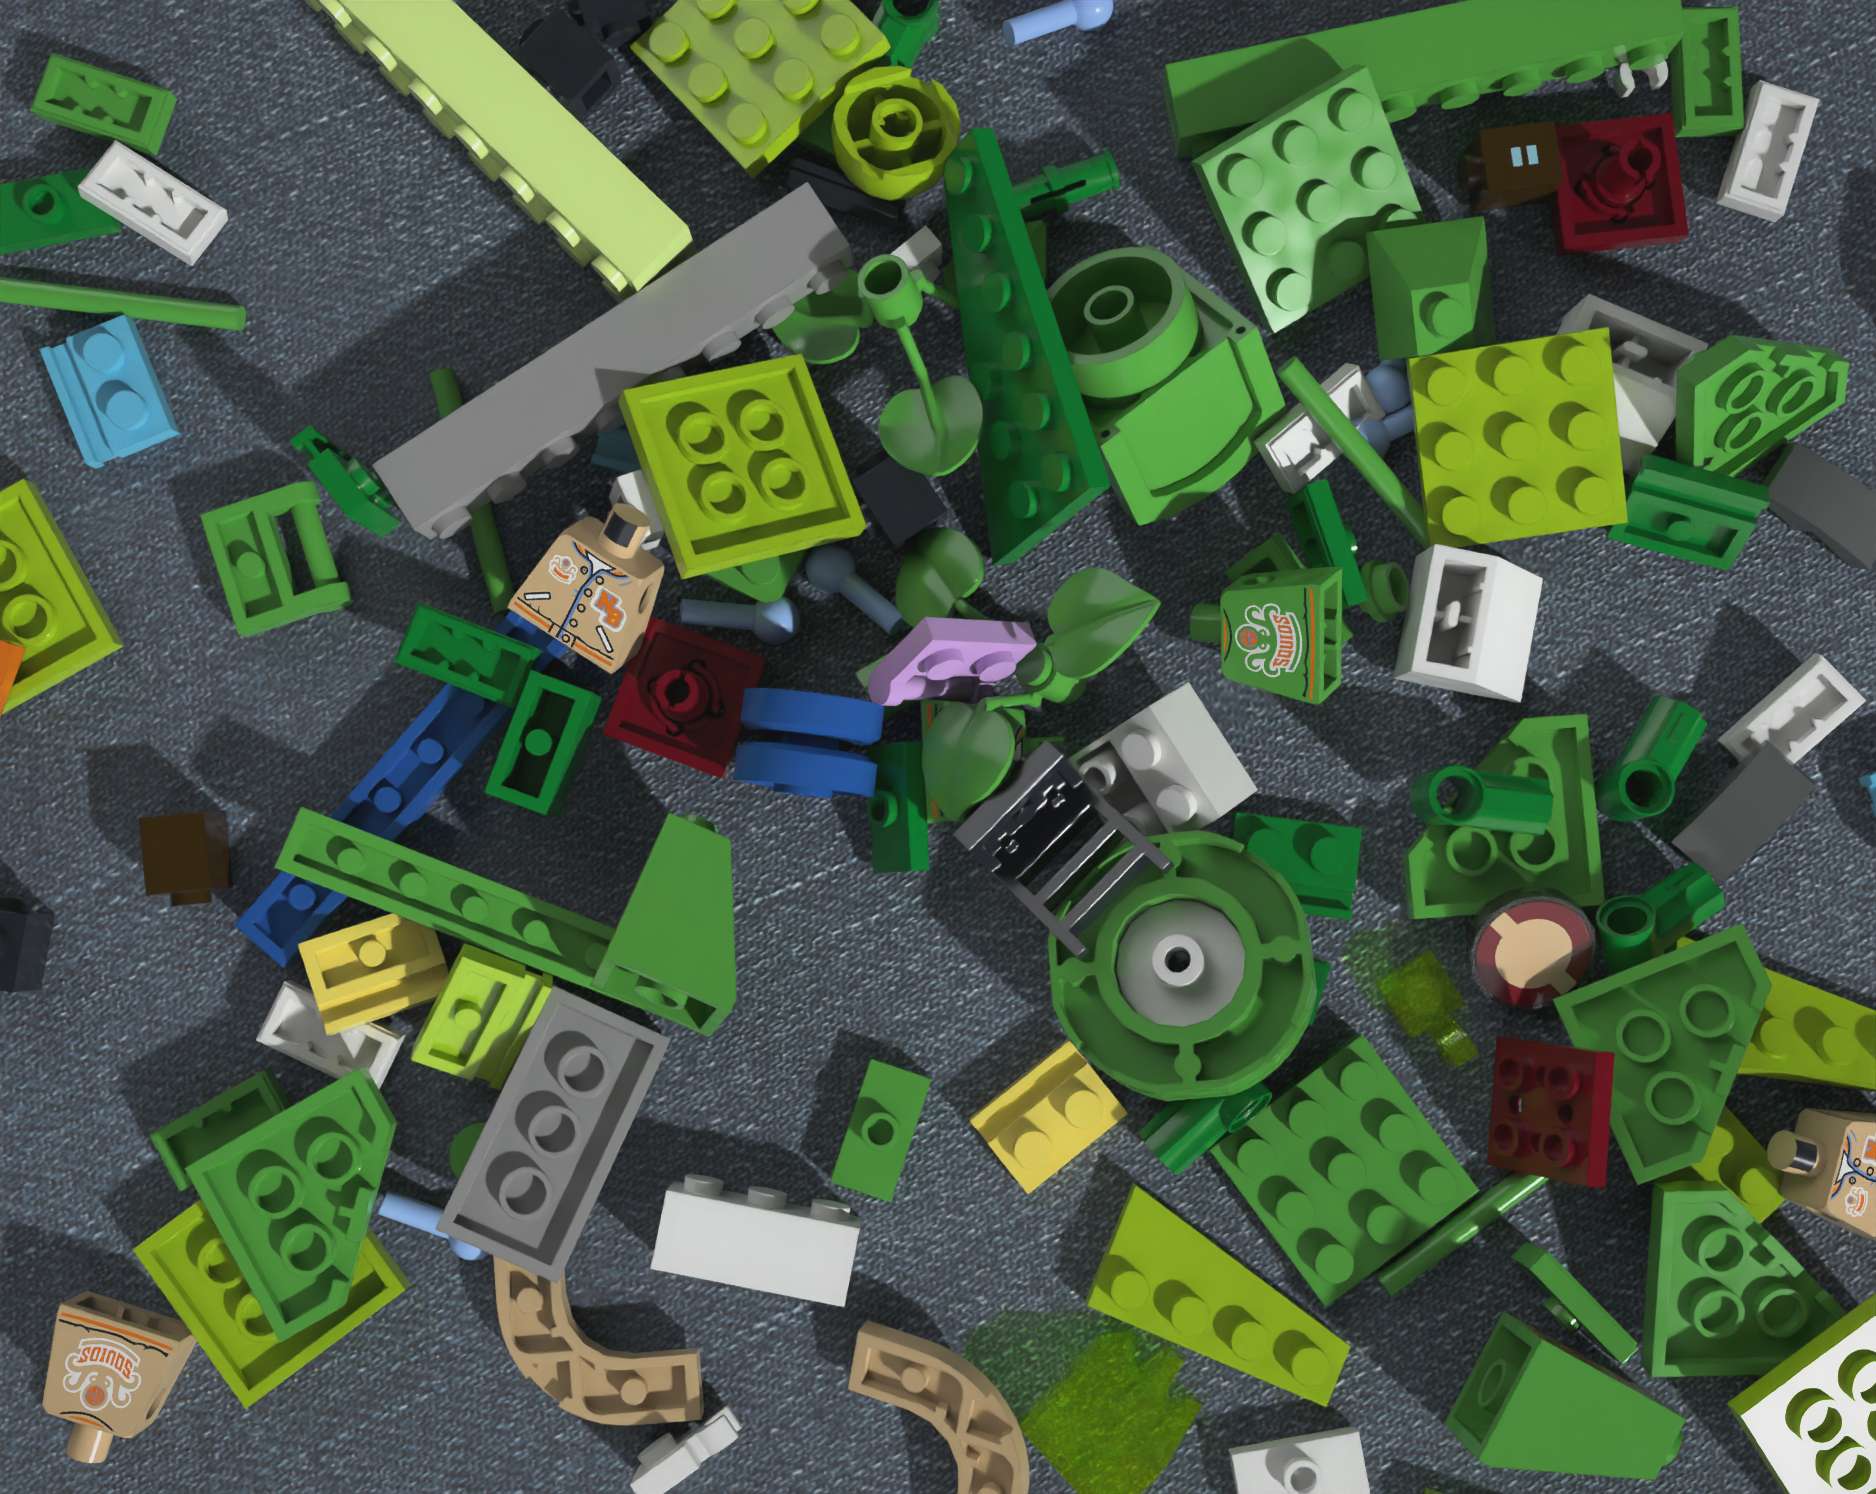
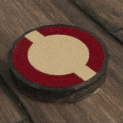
[1464,887,1597,1011]

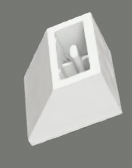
[1557,294,1708,476]
[1393,544,1543,703]
[1067,682,1258,844]

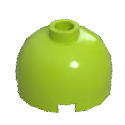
[831,66,961,201]

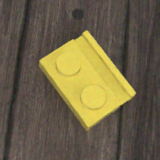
[298,913,449,1036]
[969,1039,1128,1194]

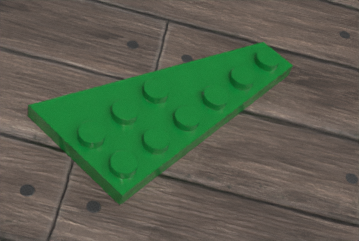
[943,128,1111,566]

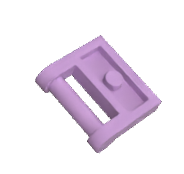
[868,617,1037,706]

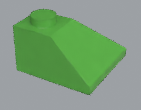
[1366,216,1497,361]

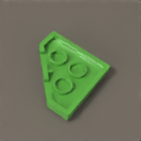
[1676,335,1849,477]
[1402,714,1605,919]
[1552,923,1772,1185]
[185,1066,397,1343]
[1641,1180,1846,1377]

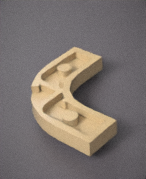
[493,1255,704,1426]
[848,1320,1029,1494]

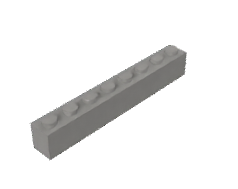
[372,182,854,539]

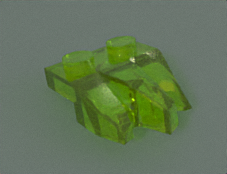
[1017,1330,1203,1494]

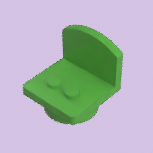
[1047,245,1287,525]

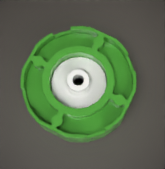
[1048,830,1317,1101]

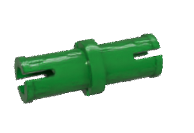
[1012,149,1120,221]

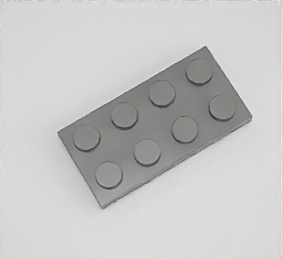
[435,986,671,1283]

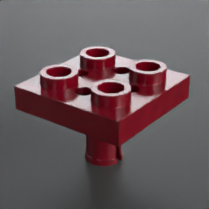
[1549,113,1689,256]
[602,616,769,779]
[1487,1036,1615,1187]

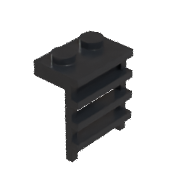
[953,740,1175,961]

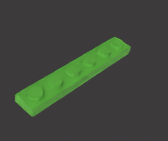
[274,807,645,1010]

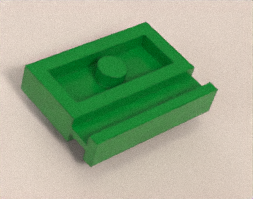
[289,424,401,538]
[1606,453,1771,571]
[1229,812,1362,920]

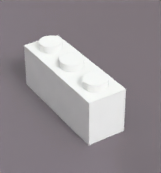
[650,1174,862,1307]

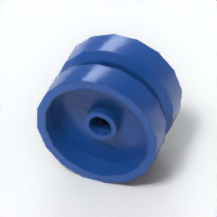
[733,688,884,799]

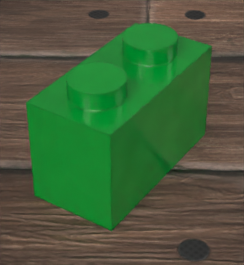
[484,670,604,818]

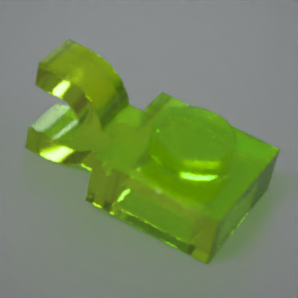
[1372,950,1479,1067]

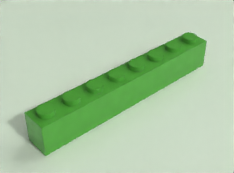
[1162,0,1687,160]

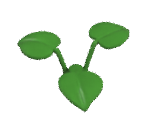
[772,220,1048,478]
[896,527,1161,823]

